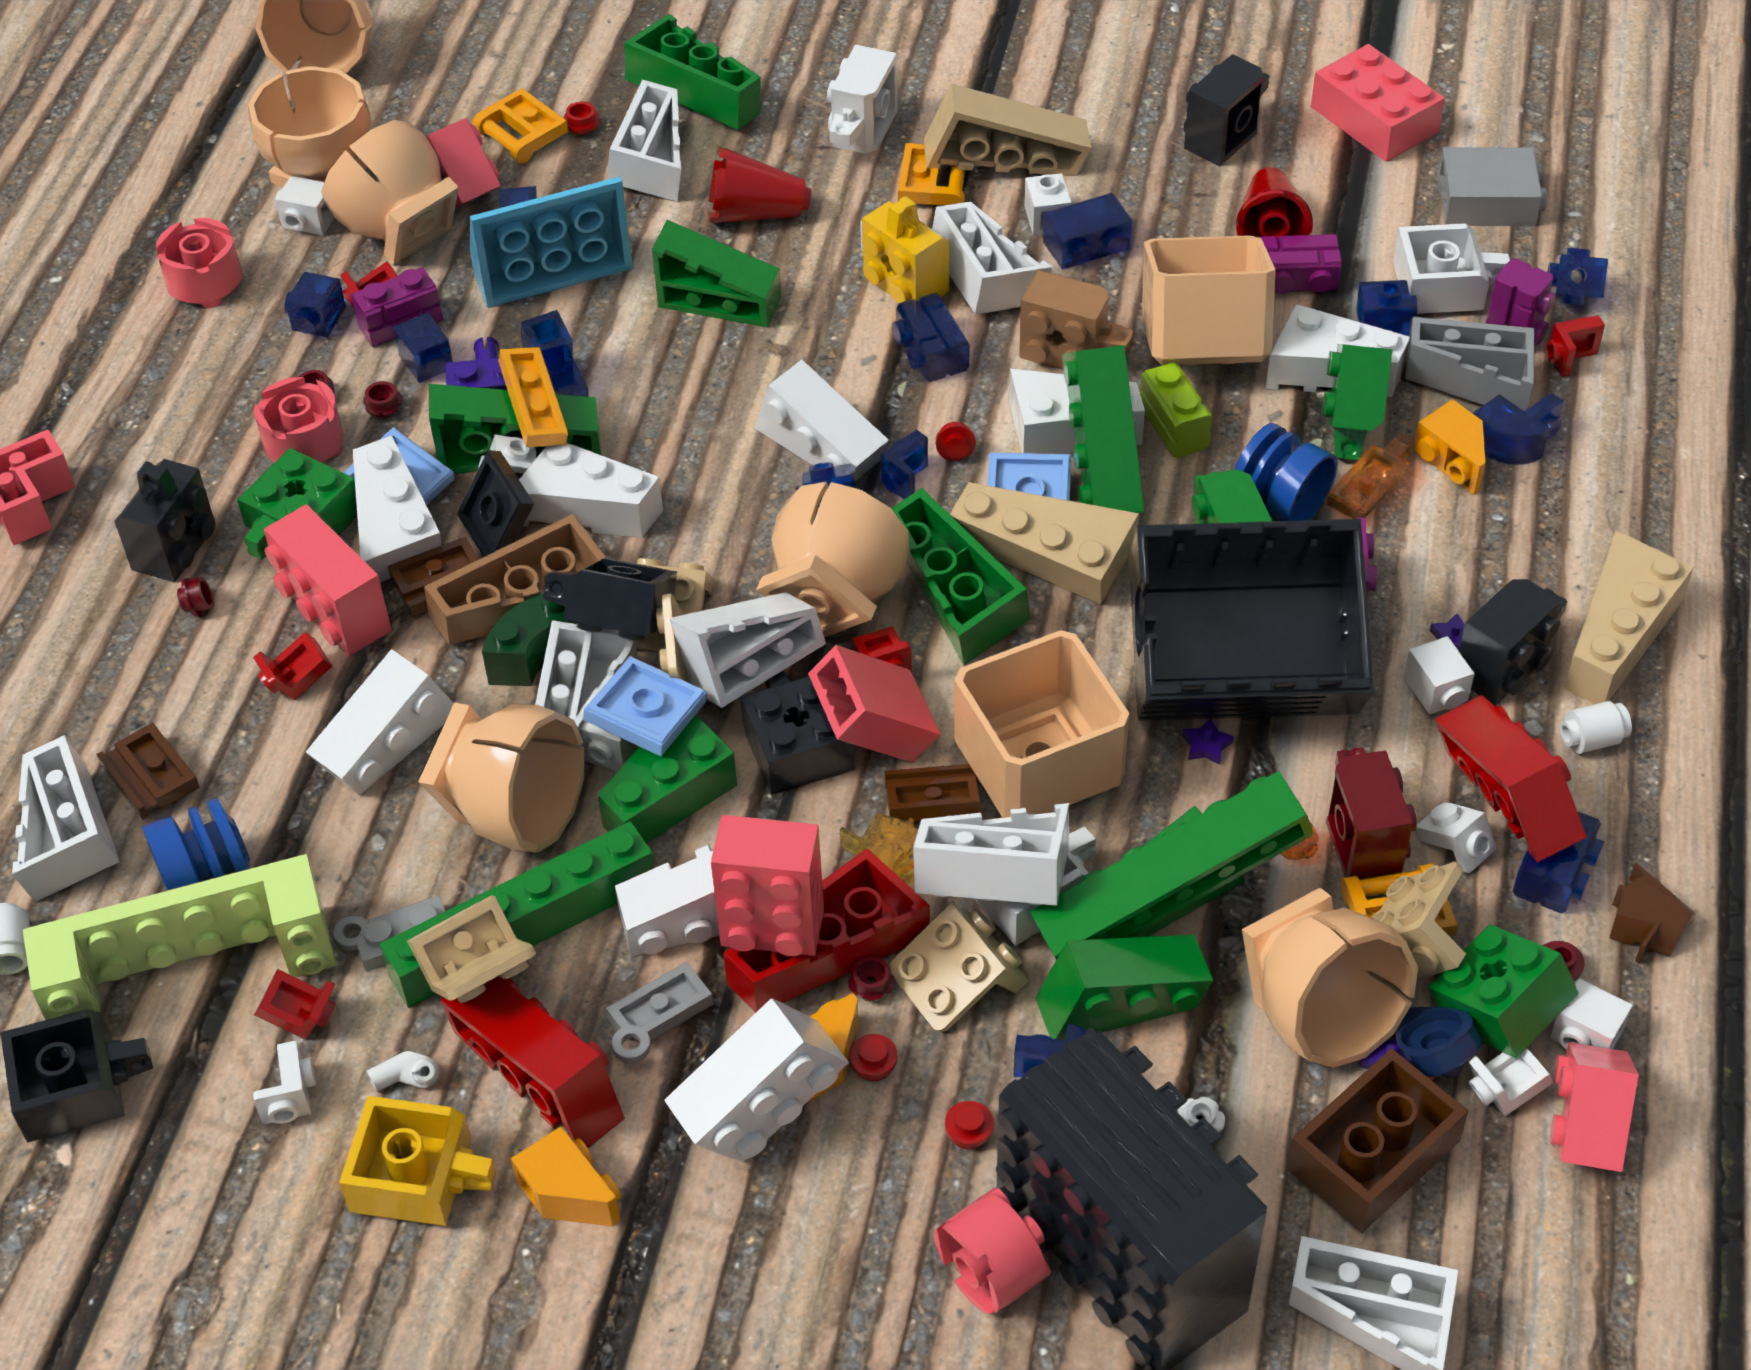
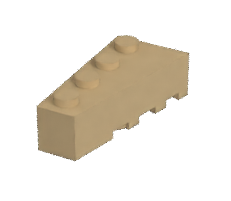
[923,84,1091,176]

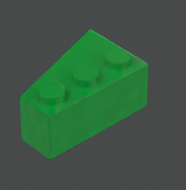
[652,220,781,328]
[597,715,737,843]
[1035,934,1213,1045]

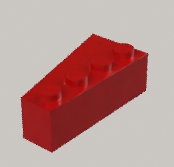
[1435,695,1587,863]
[723,848,930,1013]
[440,976,625,1148]

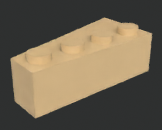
[950,482,1139,604]
[1564,530,1694,704]

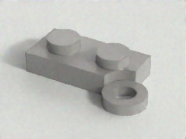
[333,895,445,971]
[606,961,713,1063]

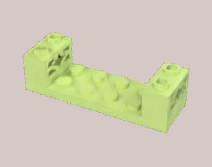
[22,854,337,1020]

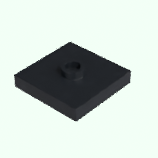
[457,450,534,557]

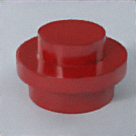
[563,101,600,135]
[935,422,976,461]
[849,1034,897,1081]
[945,1101,994,1149]

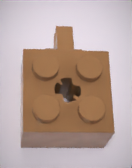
[1019,270,1134,370]

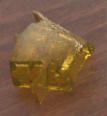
[840,813,918,885]

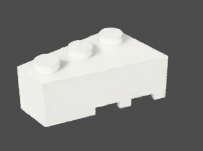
[607,80,681,202]
[932,202,1052,315]
[1009,368,1145,454]
[353,435,442,582]
[306,649,454,796]
[913,803,1069,906]

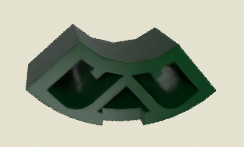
[482,593,577,686]

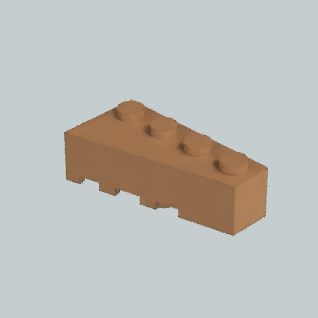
[424,514,605,645]

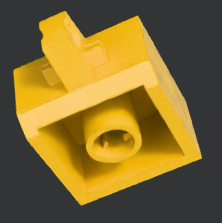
[862,196,949,313]
[339,1095,496,1226]

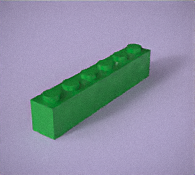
[1029,771,1314,959]
[379,821,654,1008]

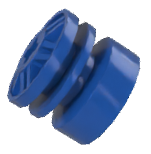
[1234,422,1338,521]
[142,797,250,891]

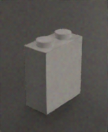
[1438,147,1547,226]

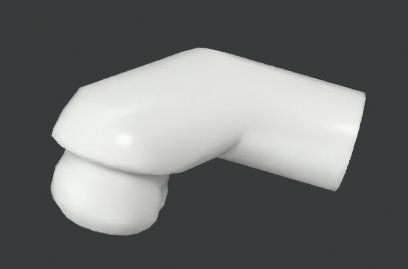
[366,1051,439,1092]

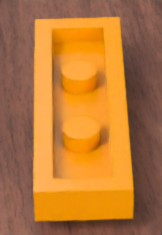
[498,347,568,447]

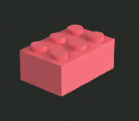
[1311,44,1445,162]
[264,504,392,657]
[711,815,824,956]

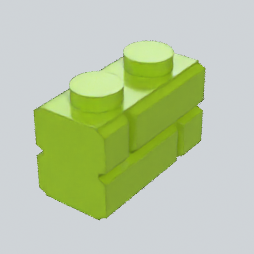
[1140,362,1212,458]

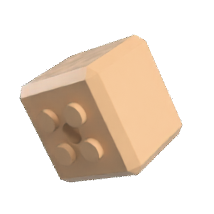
[1142,236,1275,365]
[954,630,1129,818]

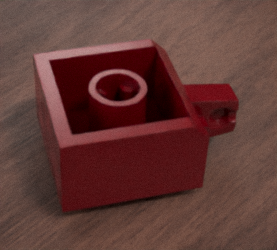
[1326,747,1417,880]

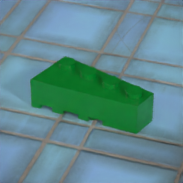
[624,14,761,130]
[1062,345,1144,513]
[428,383,602,474]
[891,488,1031,665]

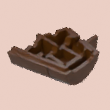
[1609,863,1696,963]

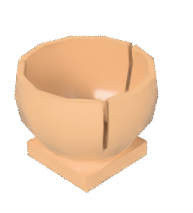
[255,0,373,74]
[248,66,370,187]
[321,120,459,265]
[756,482,910,637]
[418,702,584,853]
[1242,888,1418,1068]

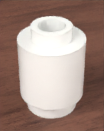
[1560,701,1632,754]
[0,903,30,975]

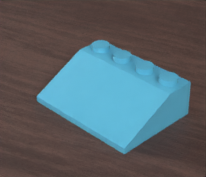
[470,176,633,308]

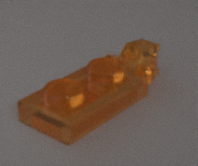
[1326,432,1414,519]

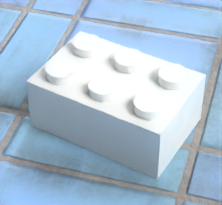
[664,998,849,1162]

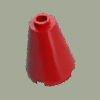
[708,147,811,223]
[1236,167,1313,238]

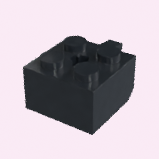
[1183,54,1270,167]
[114,459,216,583]
[543,557,677,640]
[1459,579,1568,706]
[740,670,855,795]
[0,1009,153,1143]

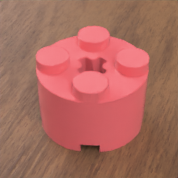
[156,218,243,308]
[254,377,344,463]
[934,1187,1051,1314]

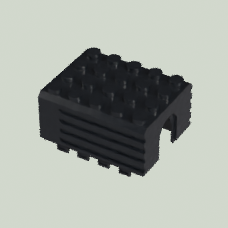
[1129,519,1374,721]
[996,1027,1267,1370]

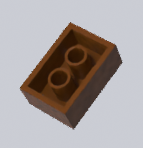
[1286,1048,1469,1233]

